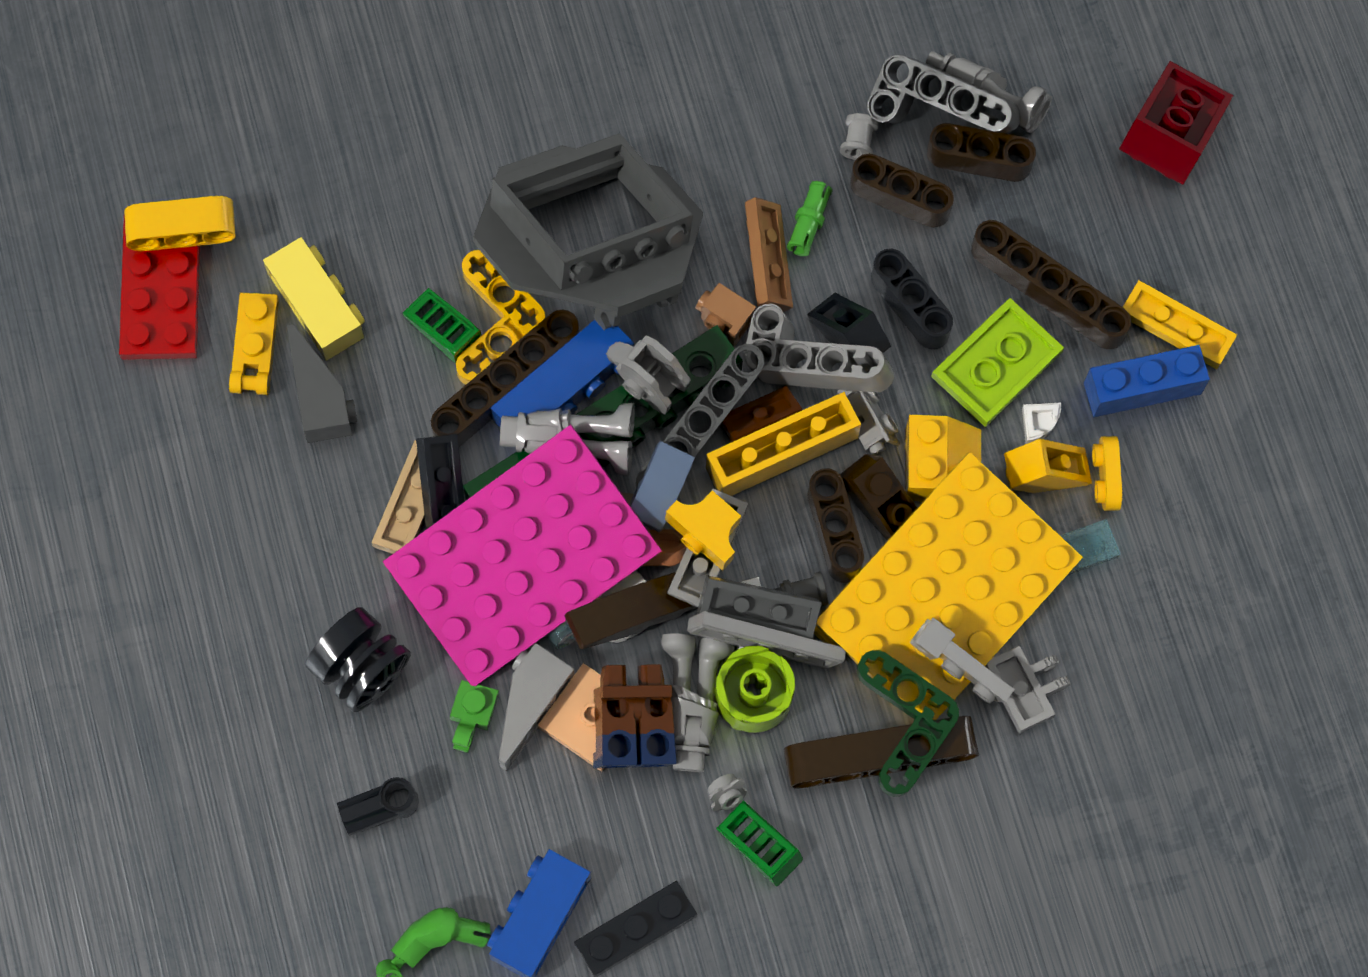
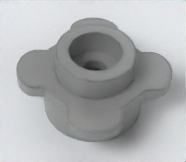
[708,774,747,811]

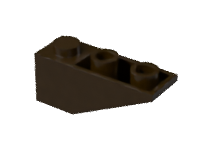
[840,454,917,540]

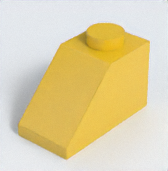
[1004,439,1092,493]

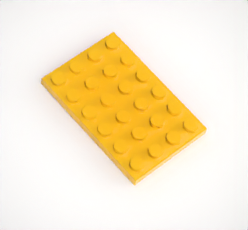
[816,452,1083,720]

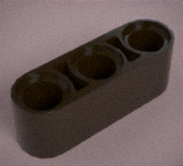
[927,123,1036,182]
[850,153,954,228]
[807,468,864,583]

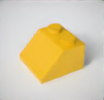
[905,415,981,502]

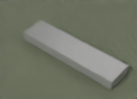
[687,611,846,669]

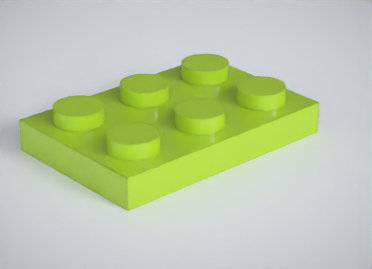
[931,298,1065,427]

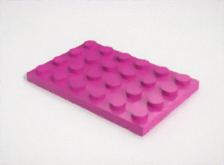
[383,424,663,686]

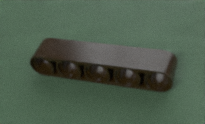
[971,220,1131,349]
[431,309,579,447]
[783,716,979,789]

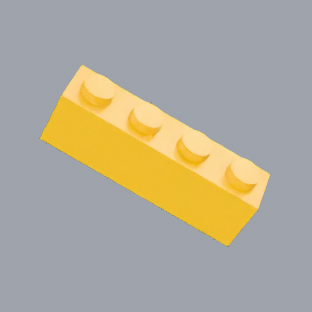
[705,392,861,496]

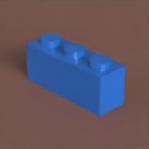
[1084,345,1210,418]
[487,849,591,977]

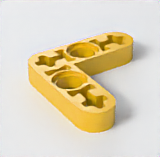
[456,250,545,385]

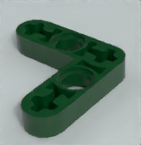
[857,650,959,797]

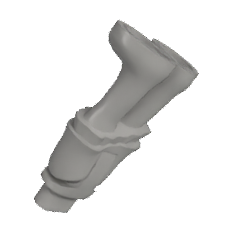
[926,51,1053,133]
[500,403,635,476]
[661,633,734,772]

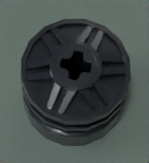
[305,607,411,712]

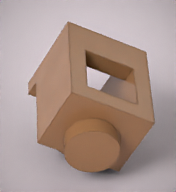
[695,283,756,348]

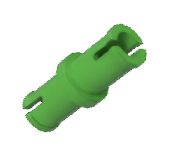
[787,181,833,256]

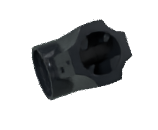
[337,777,419,836]

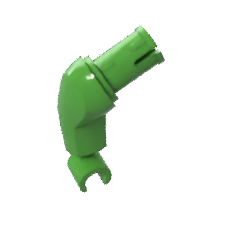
[376,907,490,977]

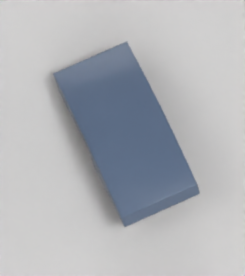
[629,441,695,532]

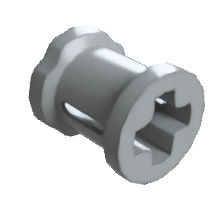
[840,113,879,160]

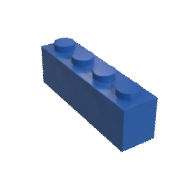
[491,320,634,427]

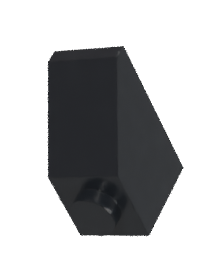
[807,292,891,353]

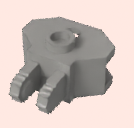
[606,335,691,414]

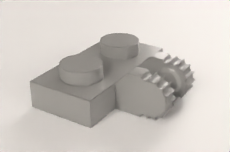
[985,646,1071,734]

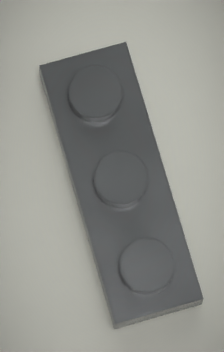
[697,575,822,639]

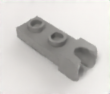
[910,617,1015,704]

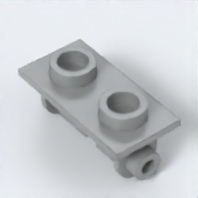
[837,390,900,456]

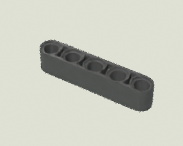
[636,344,764,487]

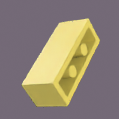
[263,237,365,361]

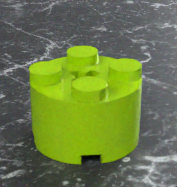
[715,646,795,733]

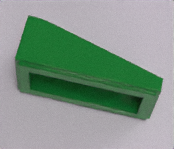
[402,288,482,364]
[716,800,803,887]

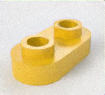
[1092,436,1122,511]

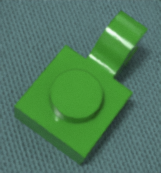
[450,680,499,753]

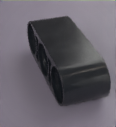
[871,248,953,349]

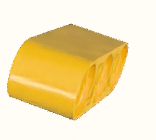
[124,196,236,251]

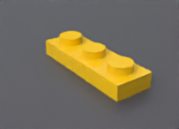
[1123,280,1237,370]

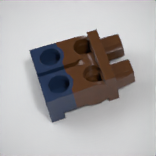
[593,664,677,769]

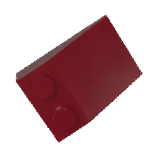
[1119,61,1234,185]

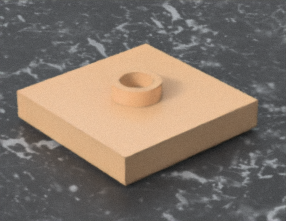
[538,663,604,772]

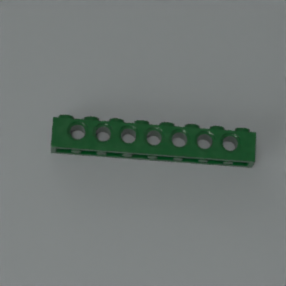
[463,325,743,500]

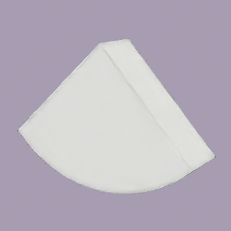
[1022,402,1061,444]

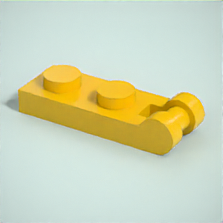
[229,292,279,395]

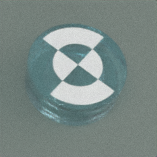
[548,620,576,649]

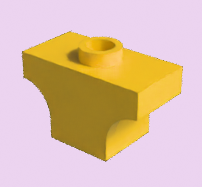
[665,490,741,571]

